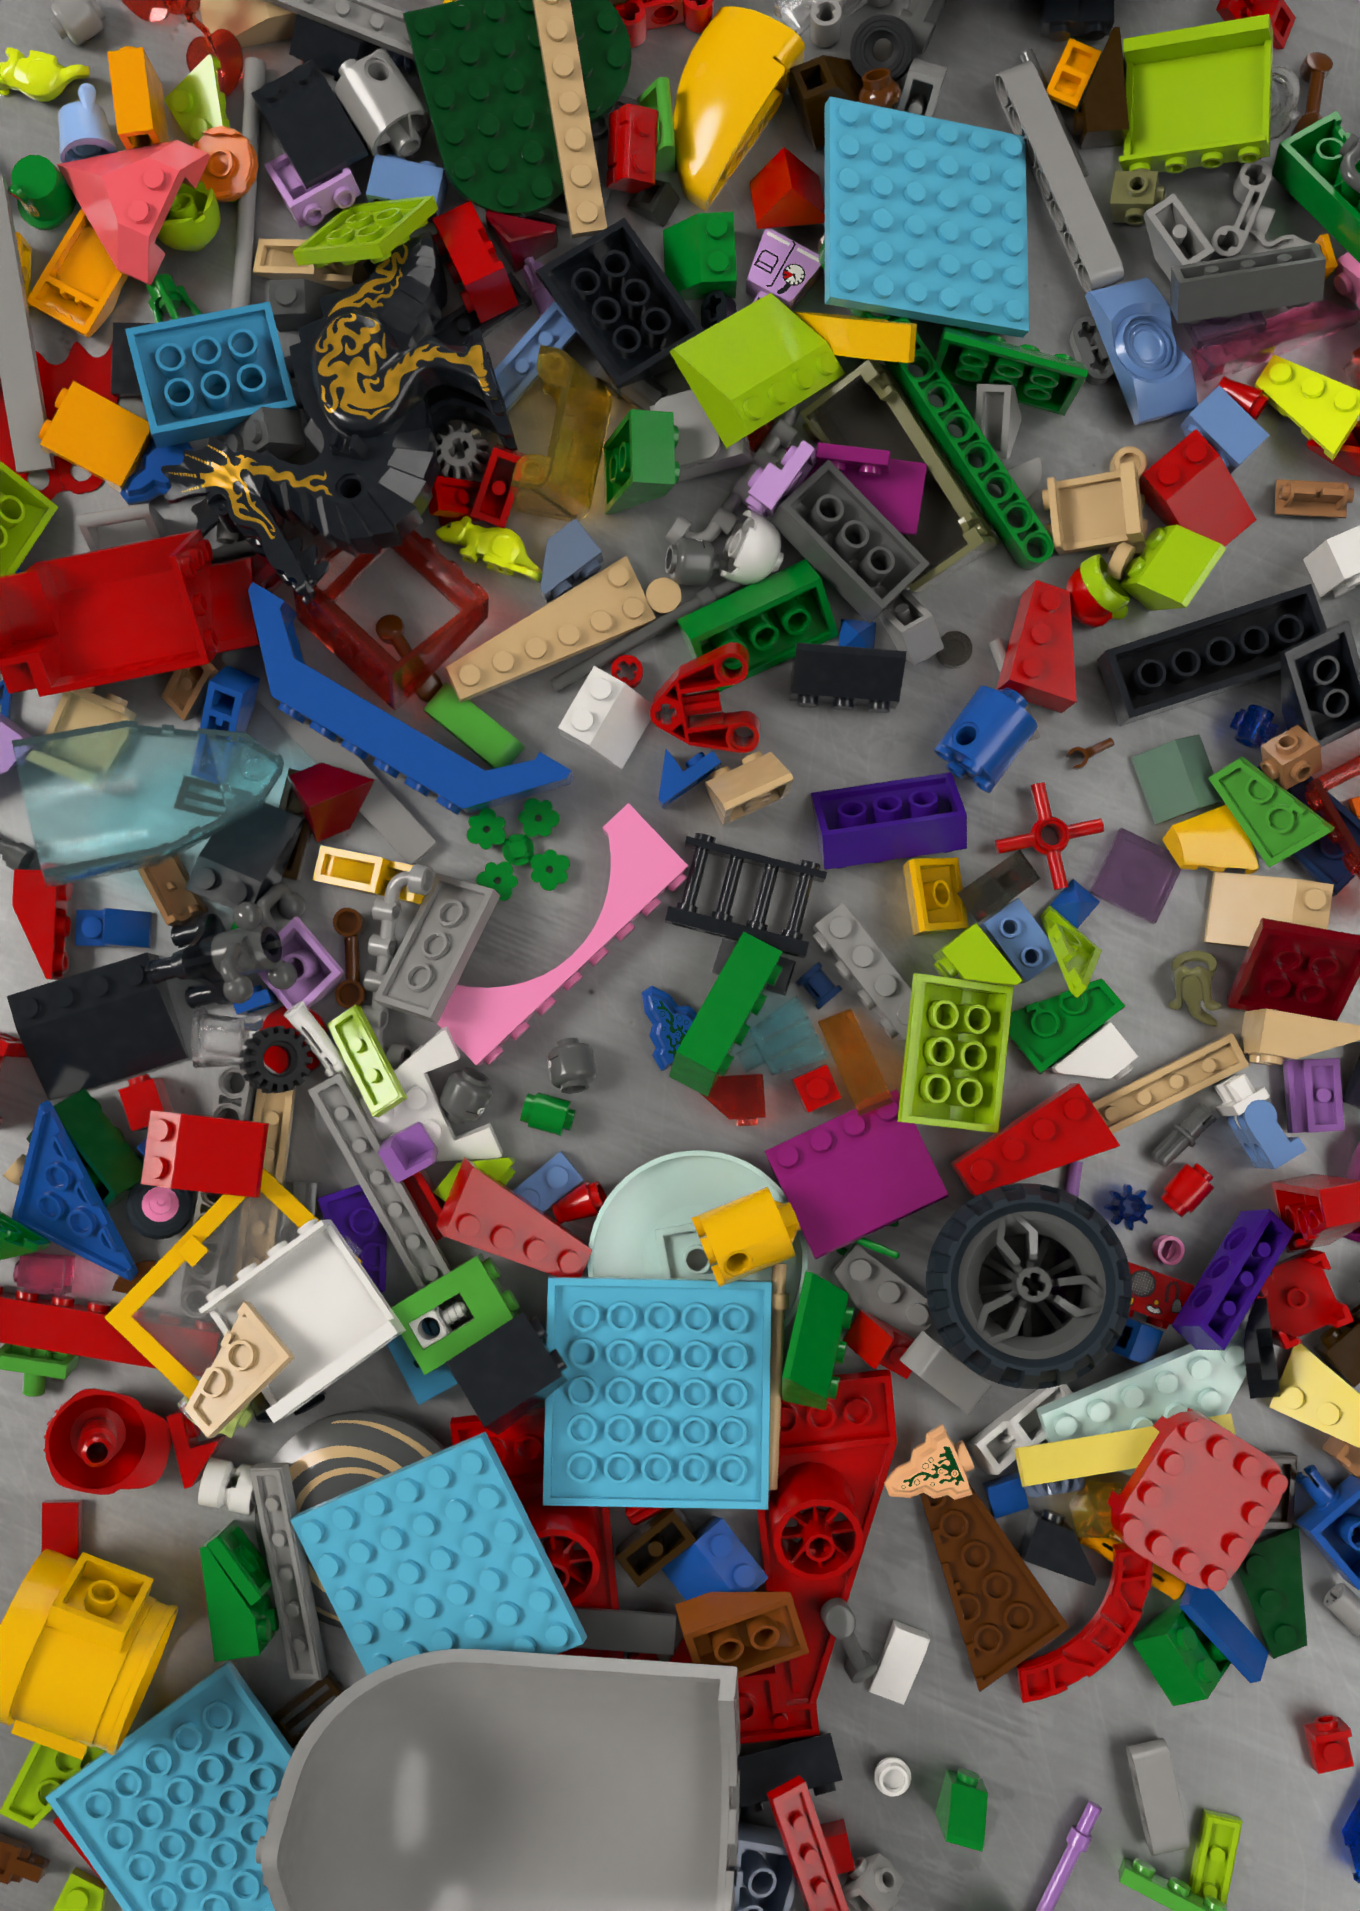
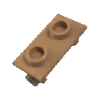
[1275,479,1354,518]

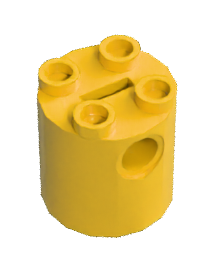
[691,1187,801,1287]

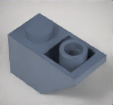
[540,518,603,603]

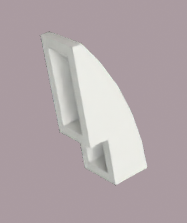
[965,1384,1072,1475]

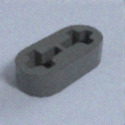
[1069,316,1114,386]

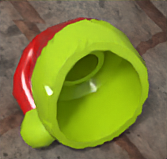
[1065,554,1130,628]

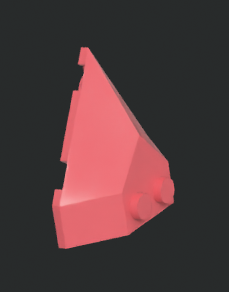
[56,140,211,286]

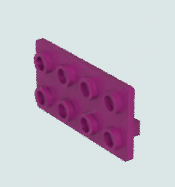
[783,443,927,536]

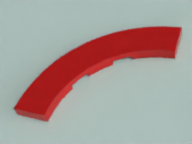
[1016,1543,1153,1703]

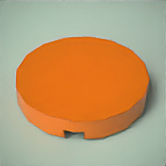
[192,126,258,203]

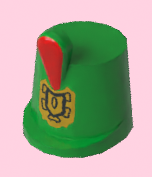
[8,155,76,230]

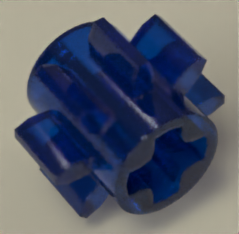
[1230,704,1279,749]
[1104,1184,1153,1230]

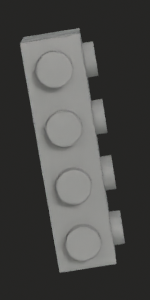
[812,903,912,1041]

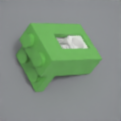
[391,1253,520,1375]

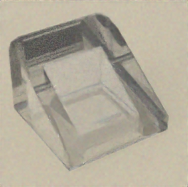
[774,0,816,36]

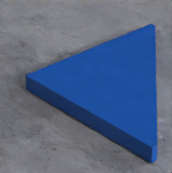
[12,1100,139,1281]

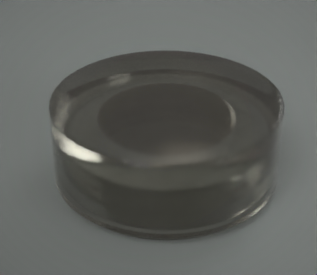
[936,631,973,669]

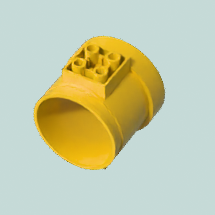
[0,1549,179,1760]

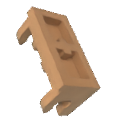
[133,848,208,927]

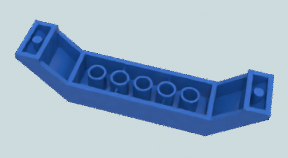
[248,582,574,815]

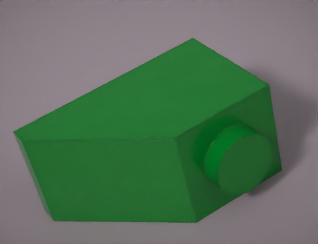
[935,1768,988,1852]

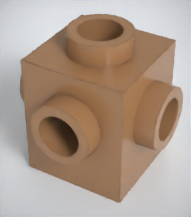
[1260,725,1322,790]

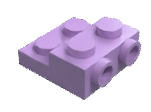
[264,154,361,228]
[745,440,817,518]

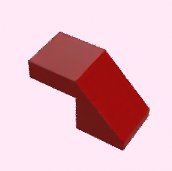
[1216,0,1296,50]

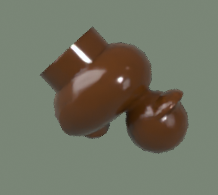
[859,68,901,110]

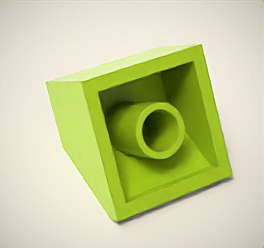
[1120,525,1227,611]
[932,923,1023,987]

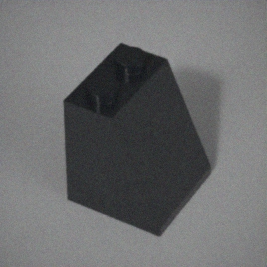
[446,1312,568,1435]

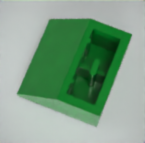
[1132,1598,1231,1706]

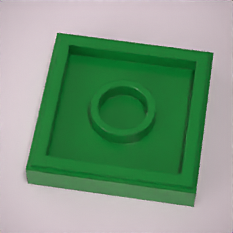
[206,1520,272,1606]

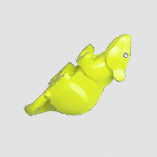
[0,47,90,102]
[435,516,543,583]

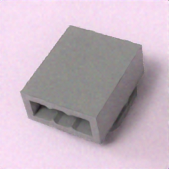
[650,389,753,482]

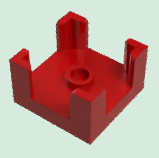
[1254,1249,1354,1350]

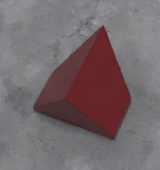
[485,210,558,273]
[287,762,375,843]

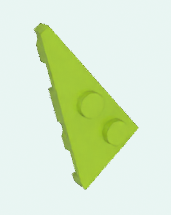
[163,54,237,203]
[1040,905,1102,998]

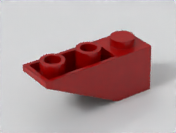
[12,869,73,981]

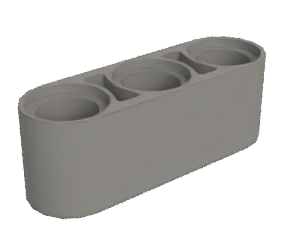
[899,1330,991,1414]
[1126,1738,1190,1856]

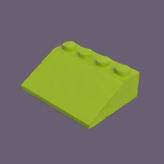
[669,293,845,449]
[897,973,1014,1133]

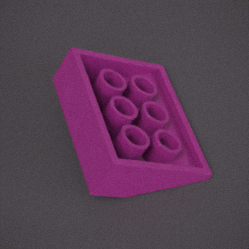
[764,1089,949,1260]

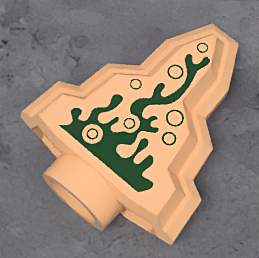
[884,1424,975,1500]

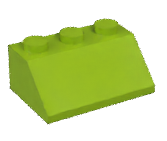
[0,461,58,576]

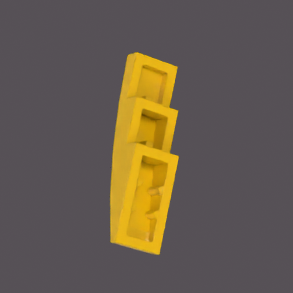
[794,311,917,363]

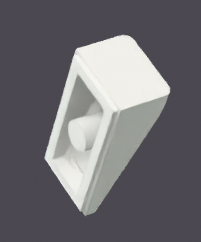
[869,1620,930,1705]

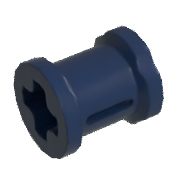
[795,962,843,1010]

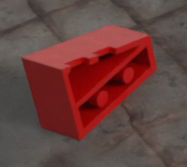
[432,201,519,323]
[996,580,1077,713]

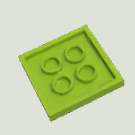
[293,195,438,268]

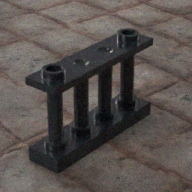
[665,833,827,958]

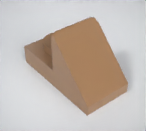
[161,663,219,721]

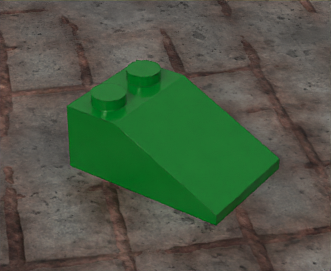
[603,409,680,514]
[199,1530,279,1662]

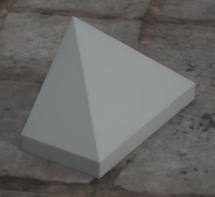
[973,384,1022,459]

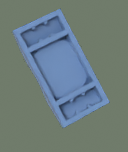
[1085,277,1198,425]

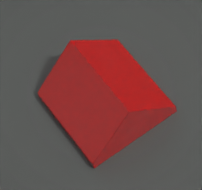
[749,147,825,229]

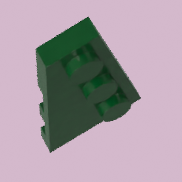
[1236,1524,1307,1659]

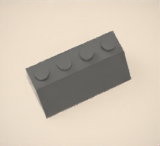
[770,460,930,624]

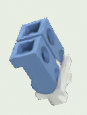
[1213,1074,1307,1169]

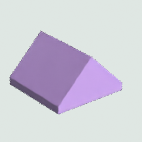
[257,916,344,1010]

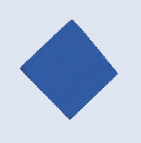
[982,1472,1029,1519]

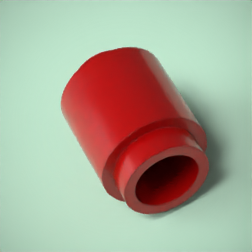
[1160,1163,1214,1218]

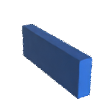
[1179,1583,1269,1683]

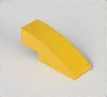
[312,845,425,905]

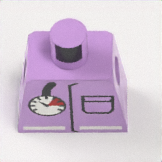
[746,228,824,311]

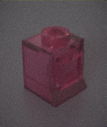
[13,1252,76,1296]

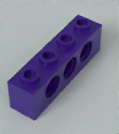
[1171,1209,1294,1350]

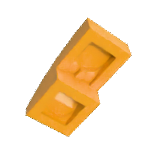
[1046,38,1102,110]

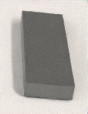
[573,1606,677,1655]

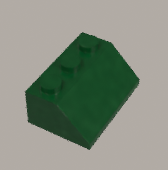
[26,1088,144,1211]

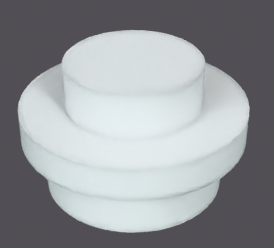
[874,1757,911,1797]

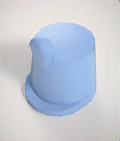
[58,83,118,163]

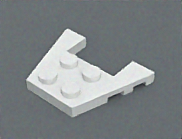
[359,1026,503,1162]

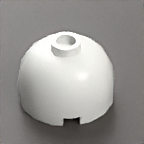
[718,509,784,585]

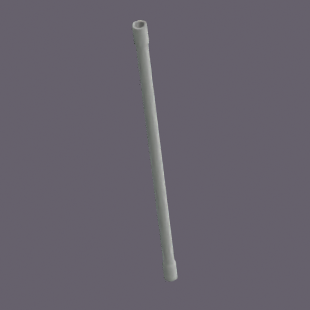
[216,57,266,544]

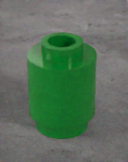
[520,1092,576,1136]

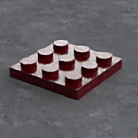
[1227,918,1360,1021]

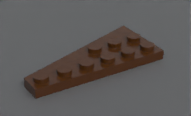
[920,1483,1070,1692]

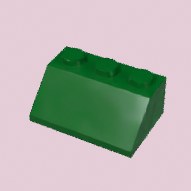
[782,1271,854,1410]

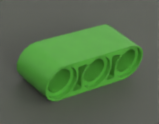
[423,682,525,769]

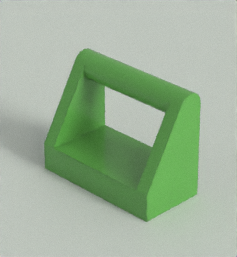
[636,77,675,174]

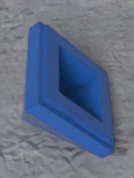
[838,619,876,649]
[1050,879,1100,928]

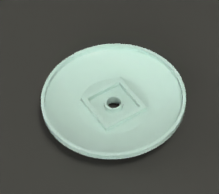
[587,1150,808,1330]

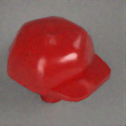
[43,1388,172,1495]

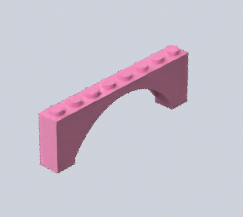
[437,803,688,1066]

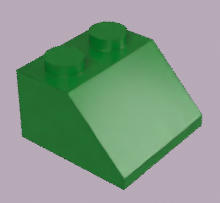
[663,211,737,300]

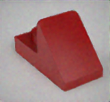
[428,476,483,526]
[843,1309,915,1379]
[166,1408,226,1489]

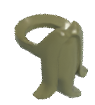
[1168,950,1221,1027]

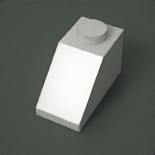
[1048,1022,1139,1080]

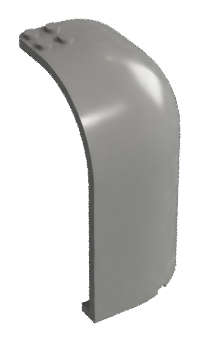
[256,1649,740,1911]

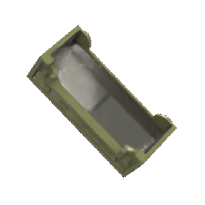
[800,359,1001,592]

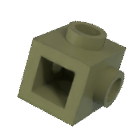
[1110,168,1166,226]

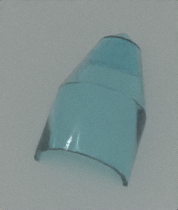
[12,720,284,888]

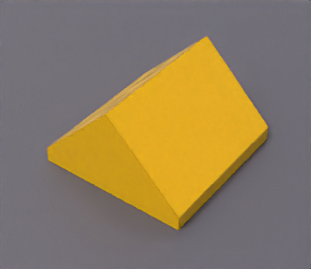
[903,857,969,936]

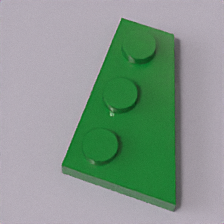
[1008,978,1125,1075]

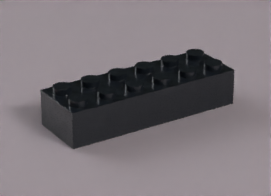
[1097,584,1327,726]

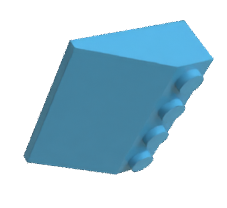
[125,301,297,448]

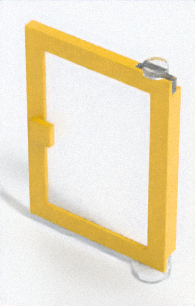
[104,1167,363,1425]

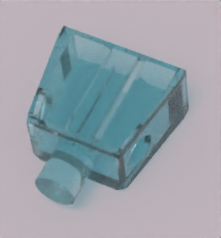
[736,996,829,1076]

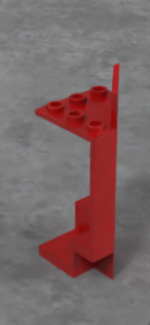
[0,529,260,697]

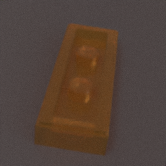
[818,1009,893,1116]

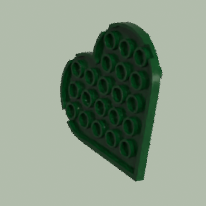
[403,0,632,217]

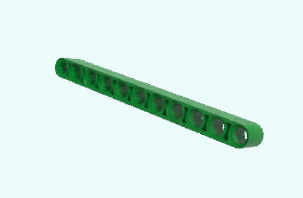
[819,239,1054,570]

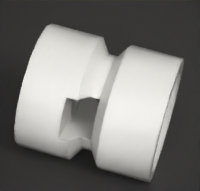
[198,1457,256,1516]

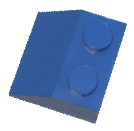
[661,1516,768,1601]

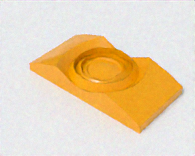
[27,208,129,338]

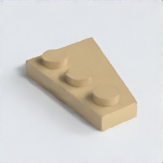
[185,1301,295,1438]

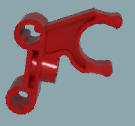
[615,0,714,48]

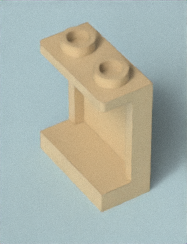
[1042,461,1145,555]
[25,687,136,792]

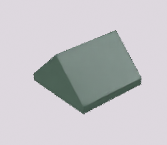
[1131,734,1223,825]

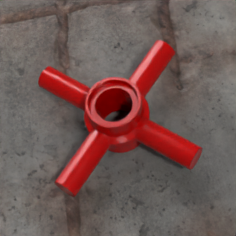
[995,782,1104,890]

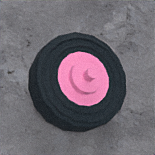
[126,1182,194,1240]

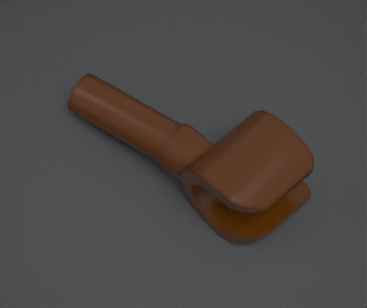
[1067,738,1114,770]

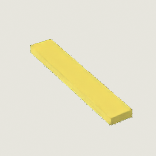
[1014,1413,1236,1487]

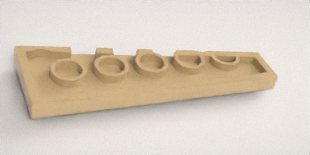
[445,556,656,703]

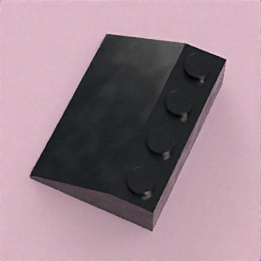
[536,217,705,389]
[7,952,189,1101]

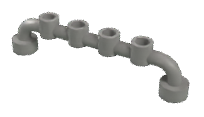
[665,403,800,545]
[362,864,434,1069]

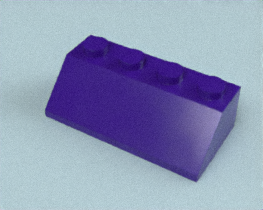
[811,772,967,870]

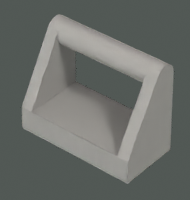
[77,503,166,551]

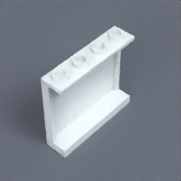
[198,1218,406,1423]

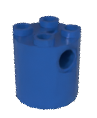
[934,686,1038,793]

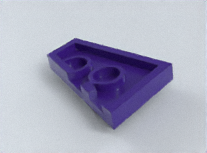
[318,1184,387,1293]

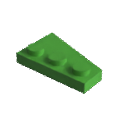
[1208,756,1334,868]

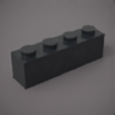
[738,1733,843,1816]

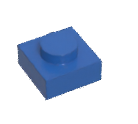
[233,985,279,1016]

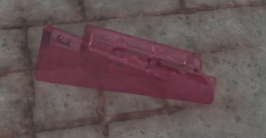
[1191,300,1360,382]

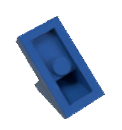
[658,749,721,809]
[75,908,152,948]

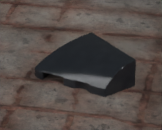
[1244,1298,1280,1399]

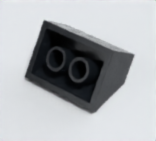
[789,643,907,713]

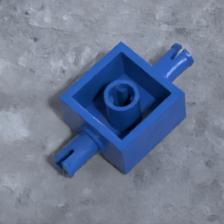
[1296,1465,1360,1590]

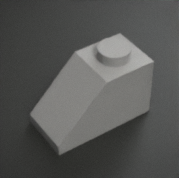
[897,58,947,117]
[1143,193,1215,281]
[878,589,944,666]

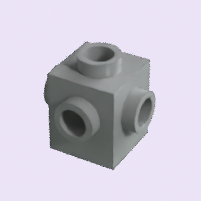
[842,1853,905,1911]

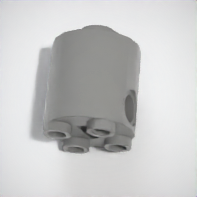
[334,48,431,158]

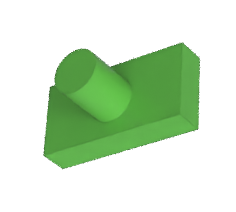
[0,1343,79,1397]

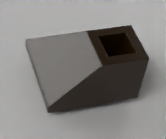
[788,55,863,152]

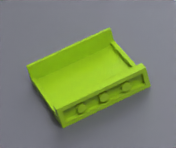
[1119,14,1273,174]

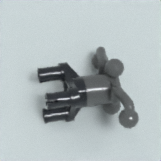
[145,883,306,1009]

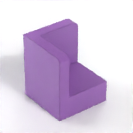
[378,1122,439,1183]

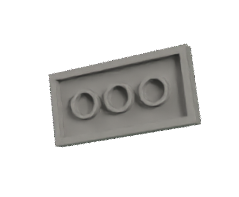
[373,873,500,1024]

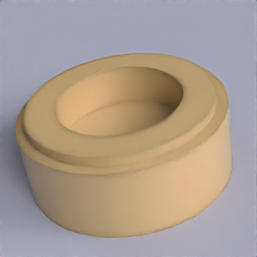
[1110,446,1148,478]
[1107,542,1136,580]
[646,577,681,615]

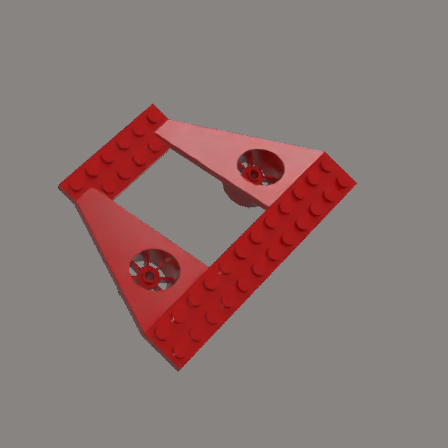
[450,1369,897,1744]

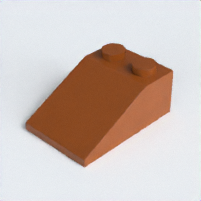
[675,1592,809,1678]

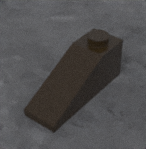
[1073,27,1129,149]

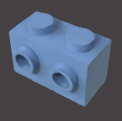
[979,898,1057,984]

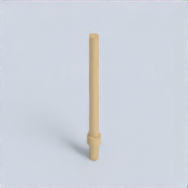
[769,1263,789,1490]

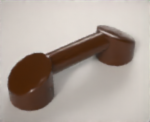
[1291,52,1333,136]
[376,614,443,703]
[333,908,367,1009]

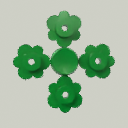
[466,798,570,901]

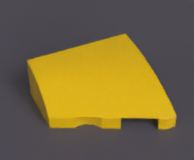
[1162,804,1259,874]

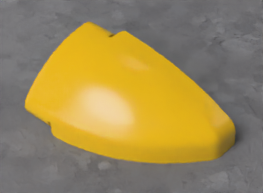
[673,6,805,212]

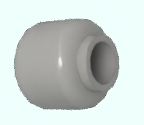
[49,0,106,45]

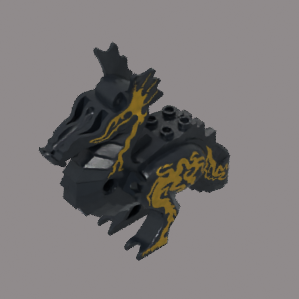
[161,231,518,605]

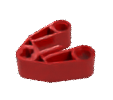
[650,642,761,753]

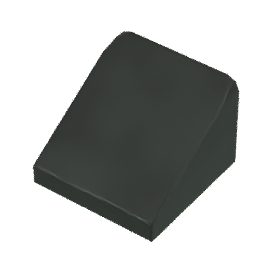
[626,179,680,227]

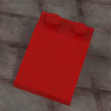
[1139,429,1257,547]
[141,1110,269,1198]

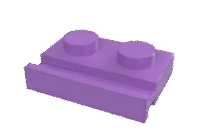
[1283,1058,1345,1133]

